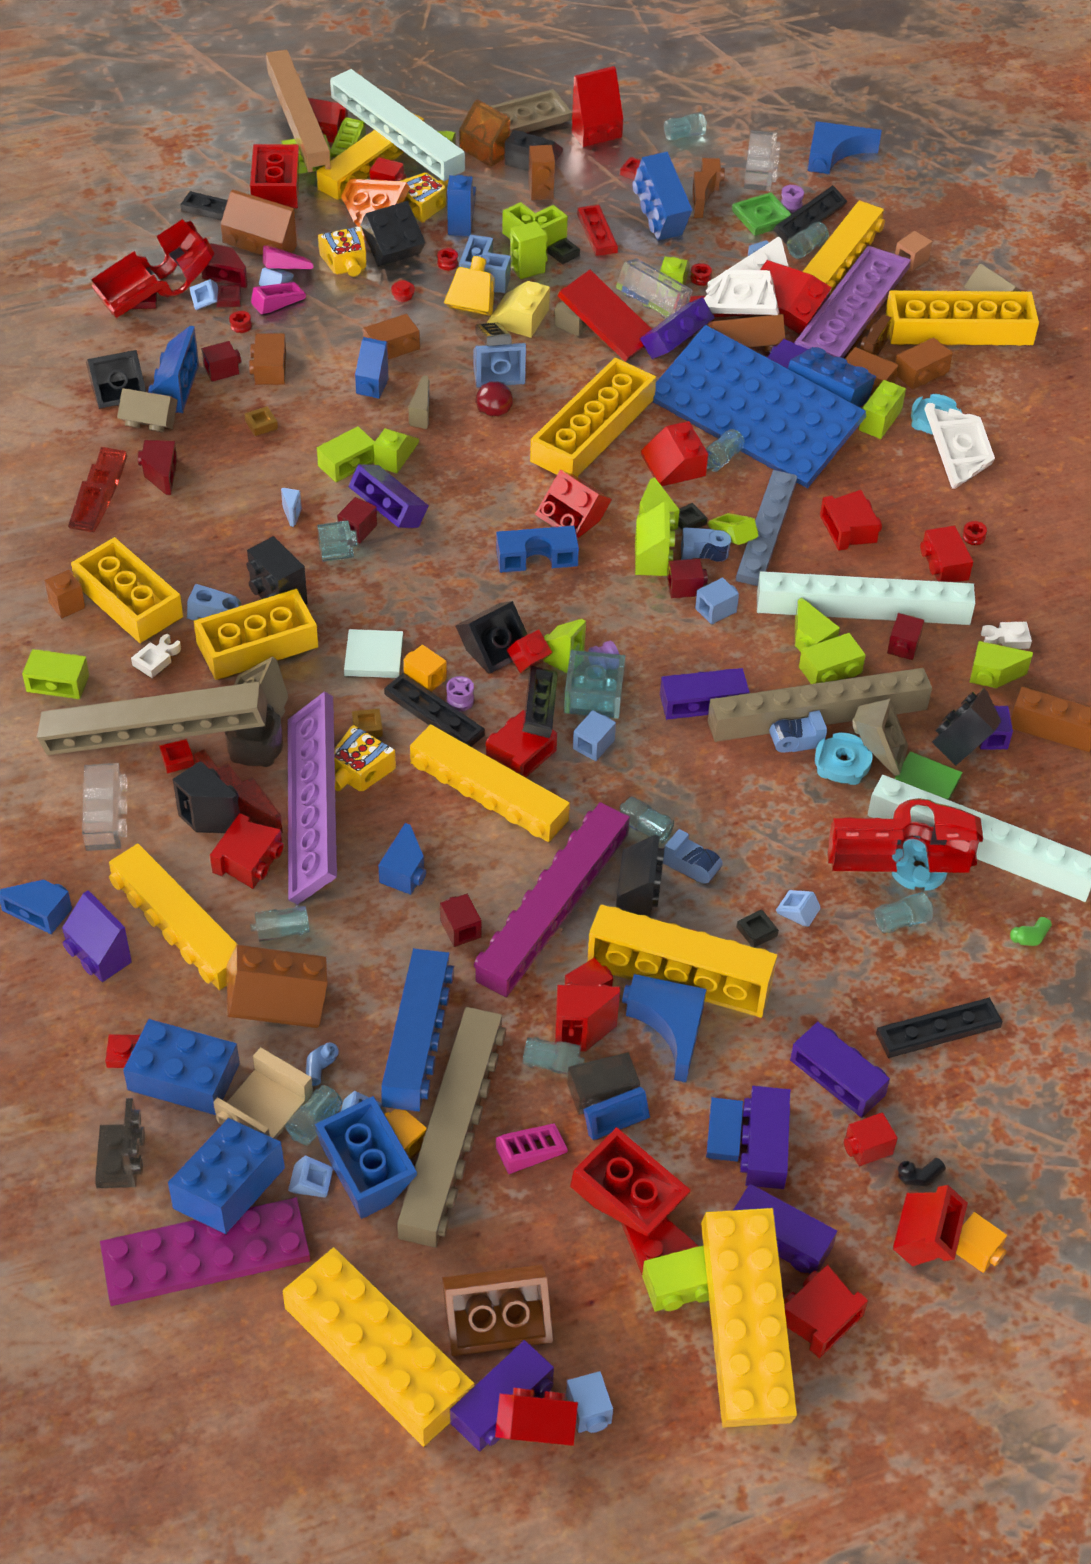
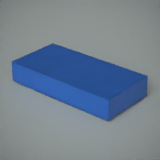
[583,1086,650,1140]
[706,1097,743,1162]

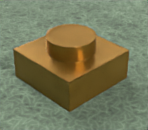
[244,406,278,436]
[352,708,383,738]

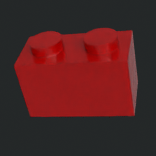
[920,525,973,582]
[495,1388,578,1446]

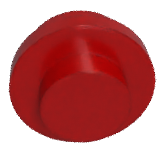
[391,280,415,302]

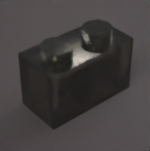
[567,1052,640,1115]

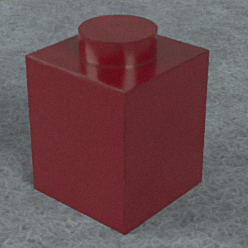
[201,341,241,382]
[337,497,377,544]
[667,559,708,598]
[887,613,924,660]
[440,893,482,947]

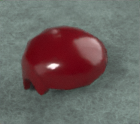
[475,381,513,417]

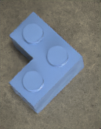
[459,234,511,293]

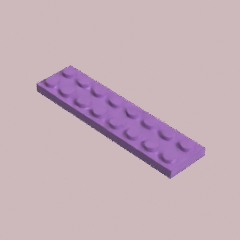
[795,246,911,358]
[288,691,337,905]

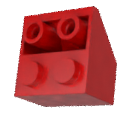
[535,470,612,539]
[555,984,620,1052]

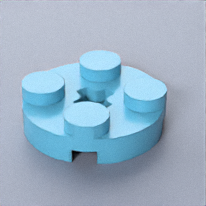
[911,394,962,434]
[815,733,872,785]
[891,836,948,891]

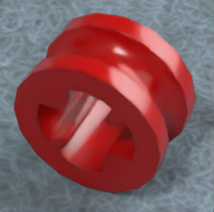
[437,248,458,271]
[690,263,712,286]
[229,311,252,333]
[963,521,987,546]

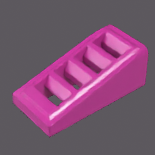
[263,246,313,269]
[251,282,306,314]
[496,1123,568,1174]

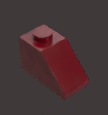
[201,243,248,288]
[138,440,177,495]

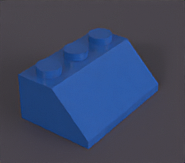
[148,326,199,413]
[315,1096,417,1219]

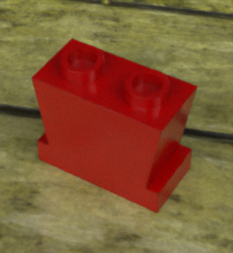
[308,98,348,143]
[820,490,882,551]
[485,710,558,778]
[210,813,284,889]
[893,1185,968,1267]
[784,1264,868,1359]

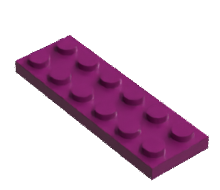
[100,1197,310,1306]

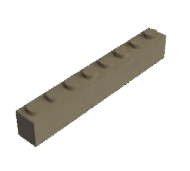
[708,668,932,742]
[37,682,268,755]
[397,1007,506,1248]

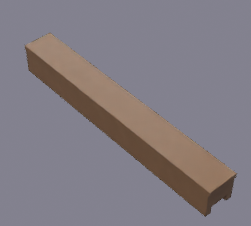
[266,49,330,173]

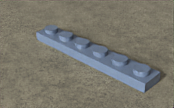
[736,470,797,586]

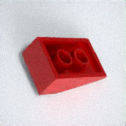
[572,66,624,147]
[250,144,299,209]
[760,260,832,335]
[570,1127,691,1237]

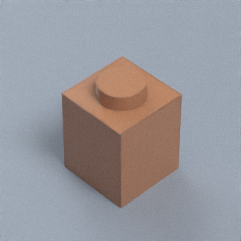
[895,231,933,272]

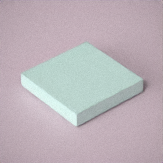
[344,629,403,678]

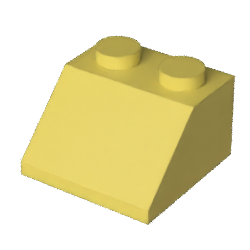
[487,281,550,338]

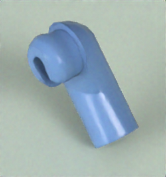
[306,1042,339,1086]

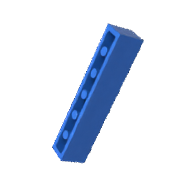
[382,948,454,1112]

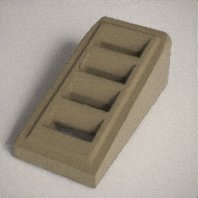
[408,375,429,429]

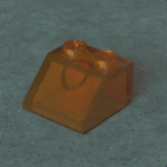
[459,99,510,167]

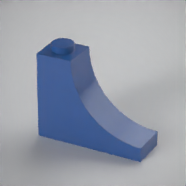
[808,121,882,174]
[447,175,476,236]
[622,974,706,1082]

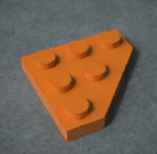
[341,179,410,241]

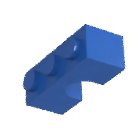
[496,526,579,573]

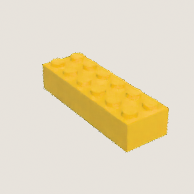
[886,291,1039,346]
[530,358,656,477]
[587,904,778,1018]
[701,1208,797,1428]
[283,1247,474,1447]

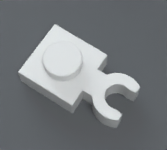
[981,622,1032,649]
[131,634,181,678]

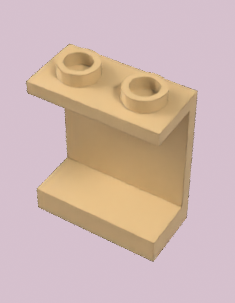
[214,1047,313,1139]

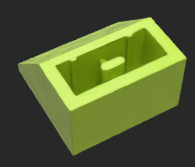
[635,501,675,576]

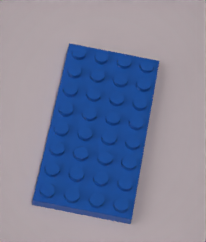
[652,325,866,489]

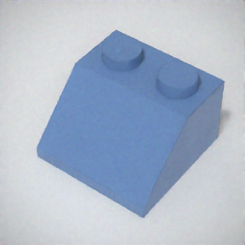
[473,343,526,387]

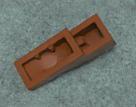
[692,158,725,218]

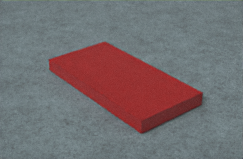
[557,269,652,362]

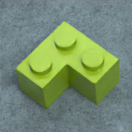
[502,202,568,249]

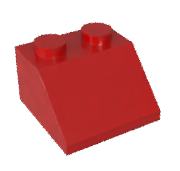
[641,421,708,486]

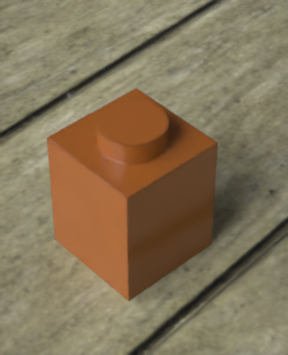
[44,569,85,619]

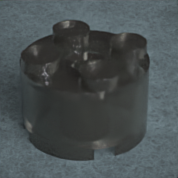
[225,704,283,767]

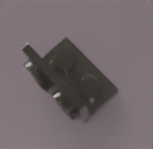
[95,1098,145,1188]

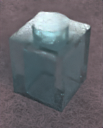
[317,521,358,562]

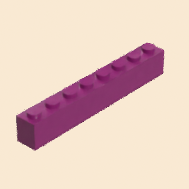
[474,802,630,998]

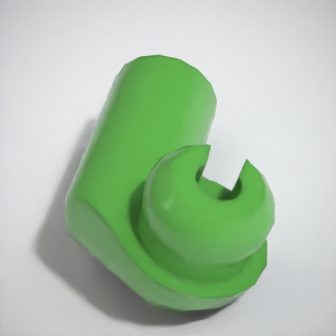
[1010,917,1052,946]

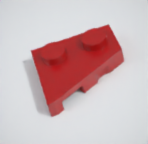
[621,1218,699,1274]

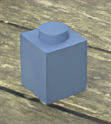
[695,577,739,625]
[573,710,616,761]
[566,1371,613,1433]

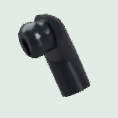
[898,1158,946,1187]

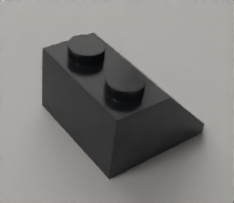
[505,130,563,171]
[86,350,146,409]
[455,601,528,674]

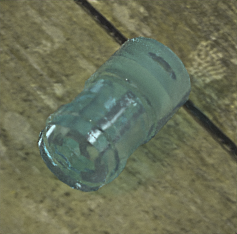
[664,112,707,141]
[787,222,829,259]
[705,429,745,472]
[619,796,674,843]
[874,892,933,933]
[250,905,310,942]
[523,1037,585,1076]
[285,1085,343,1145]

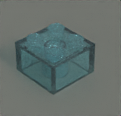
[564,650,626,719]

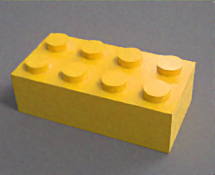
[71,537,183,643]
[194,589,318,680]

